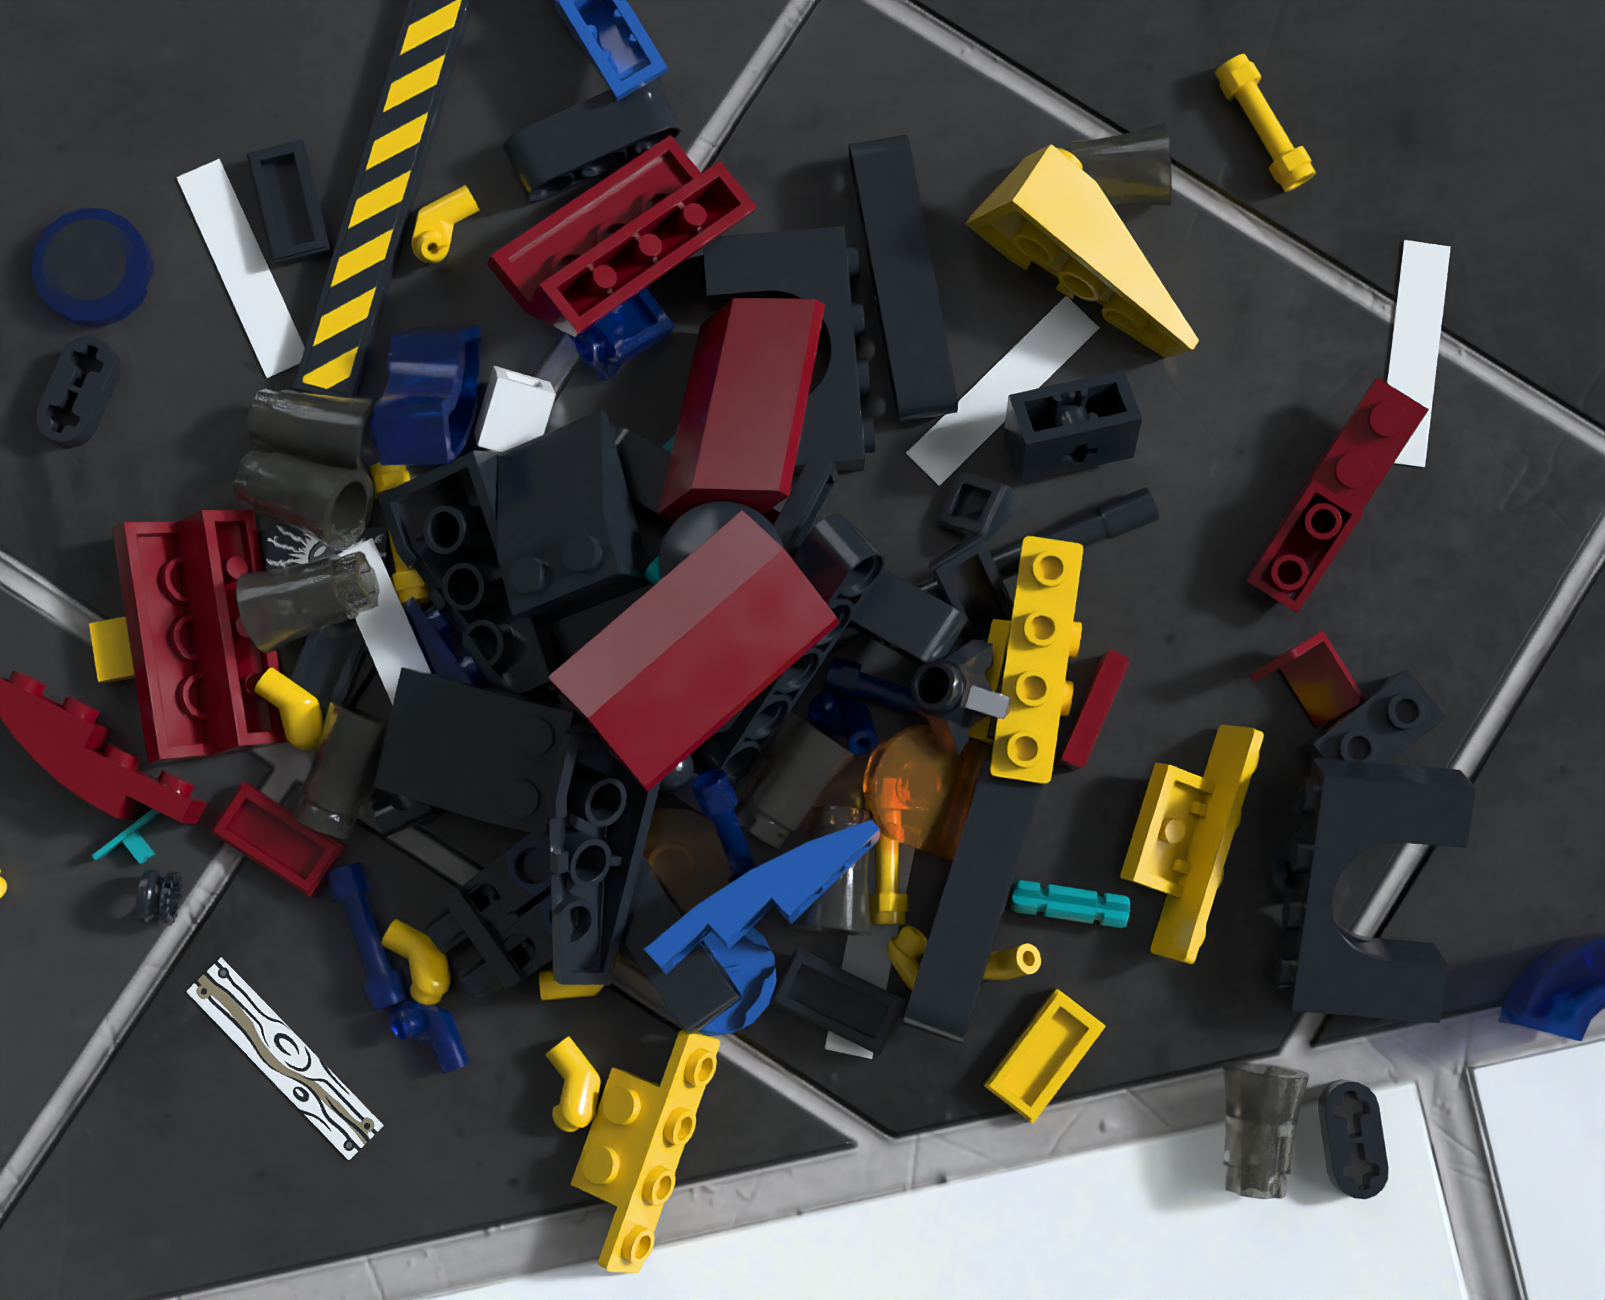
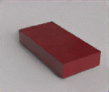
[1055,649,1130,772]
[210,781,347,897]

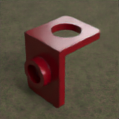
[1249,630,1364,726]

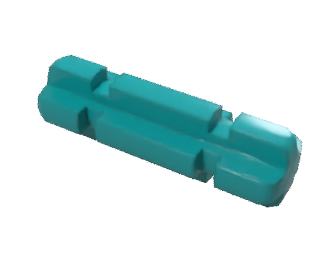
[1010,880,1130,928]

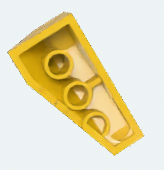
[966,144,1199,358]

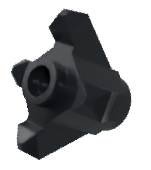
[911,639,1011,755]

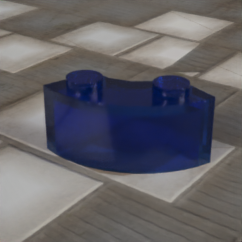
[371,325,482,466]
[1498,932,1605,1042]

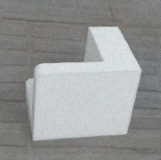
[474,366,556,452]

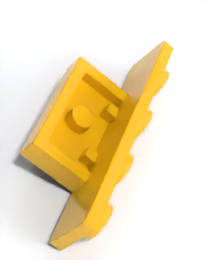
[989,536,1083,784]
[1120,724,1264,964]
[570,1029,720,1273]

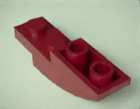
[1246,378,1429,613]
[0,670,208,825]

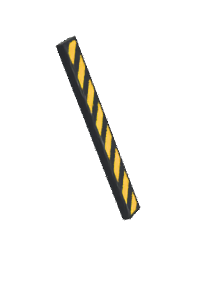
[293,0,474,407]

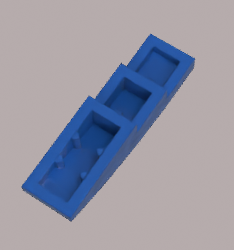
[550,0,668,101]
[644,820,880,975]

